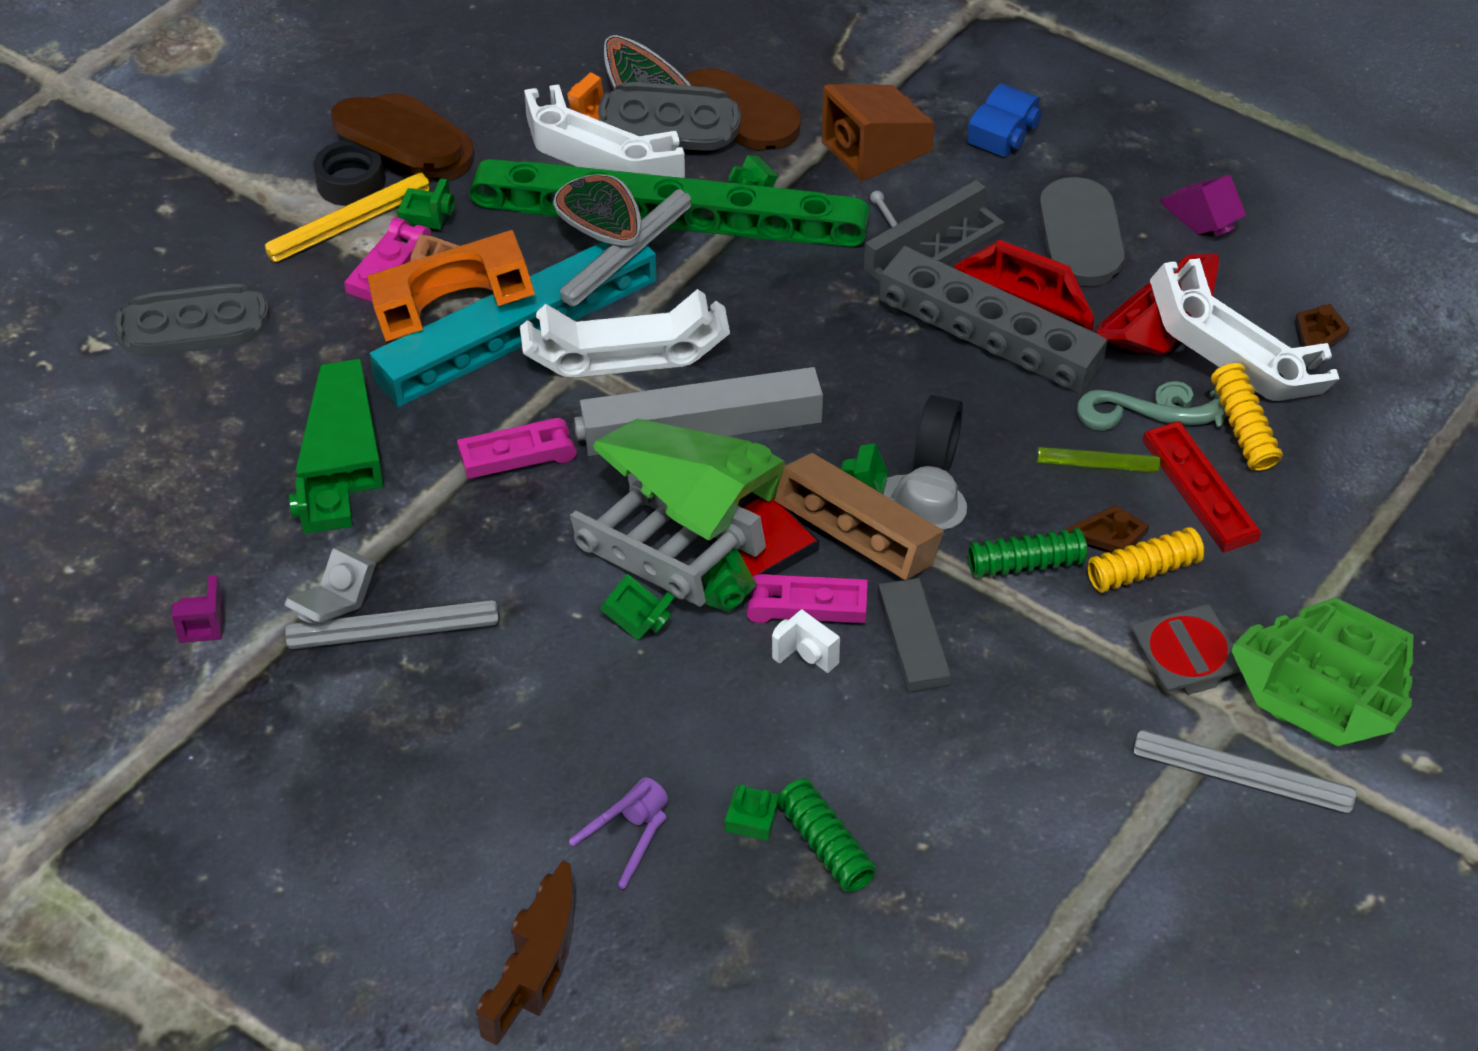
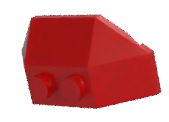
[953,240,1094,331]
[1096,253,1220,355]

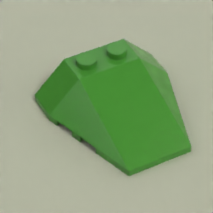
[593,418,786,541]
[1231,597,1414,746]

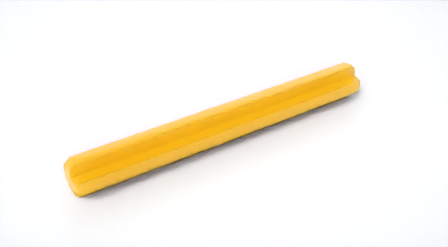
[265,173,430,263]

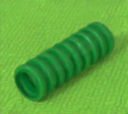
[968,528,1087,579]
[777,778,877,893]

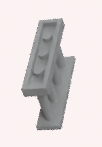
[570,473,766,607]

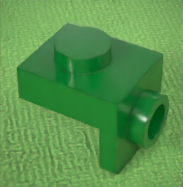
[397,178,455,230]
[702,548,757,613]
[599,574,675,640]

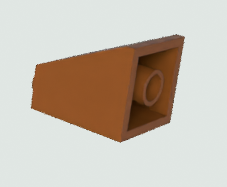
[821,84,935,182]

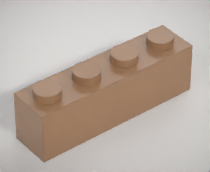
[774,453,944,580]

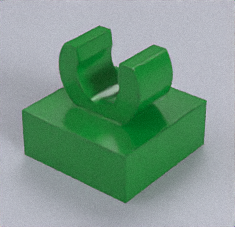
[728,155,778,187]
[840,443,888,495]
[724,785,780,841]

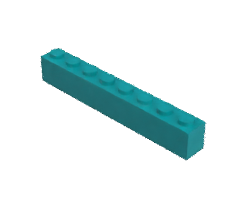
[369,242,657,408]

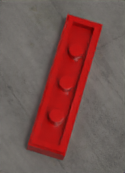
[1143,421,1261,553]

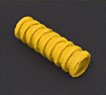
[1211,363,1283,471]
[1088,527,1204,593]

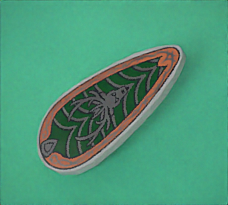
[604,35,691,90]
[553,174,642,246]

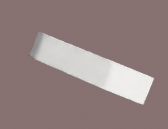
[524,85,685,178]
[1150,258,1339,401]
[520,289,730,377]

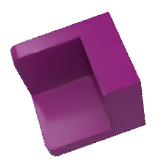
[172,575,224,643]

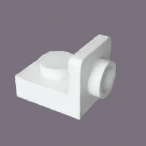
[772,609,840,673]

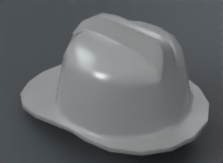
[884,466,967,530]

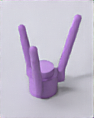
[569,777,668,890]

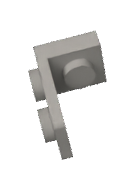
[284,546,376,624]

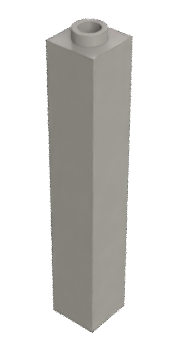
[574,367,823,456]

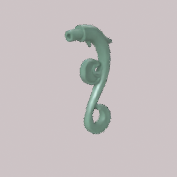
[1077,366,1227,431]

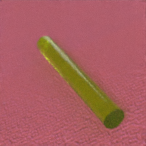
[1037,447,1160,473]

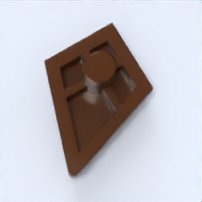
[1295,304,1350,347]
[1066,505,1149,551]

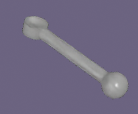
[870,191,897,228]

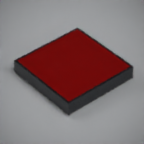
[706,496,819,576]

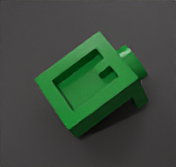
[289,477,353,534]

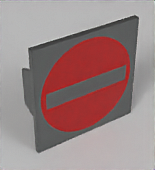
[1131,604,1241,695]

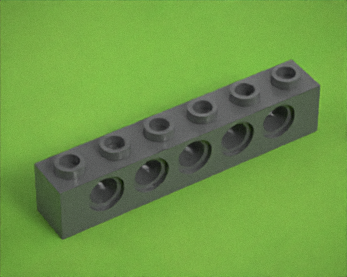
[879,246,1108,394]

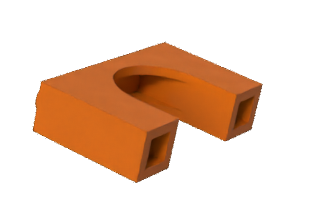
[367,230,535,342]

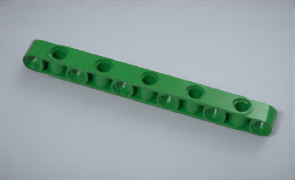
[469,159,870,247]

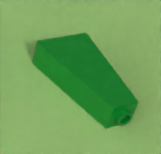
[296,359,383,494]

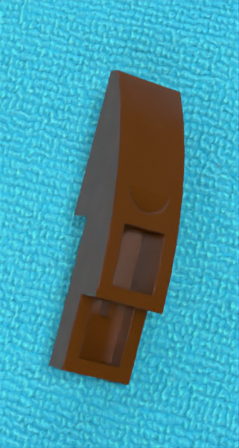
[476,860,575,1045]

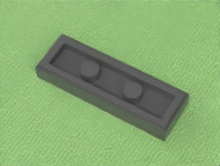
[878,578,951,692]

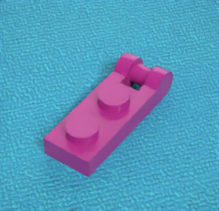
[344,217,431,303]
[457,418,577,479]
[747,574,868,623]

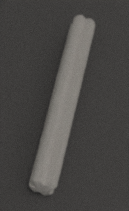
[560,189,691,307]
[285,600,499,649]
[1134,730,1356,813]

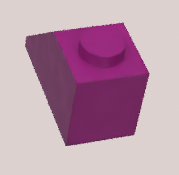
[1160,174,1246,236]

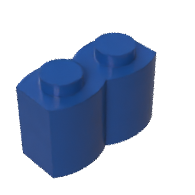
[967,83,1042,157]

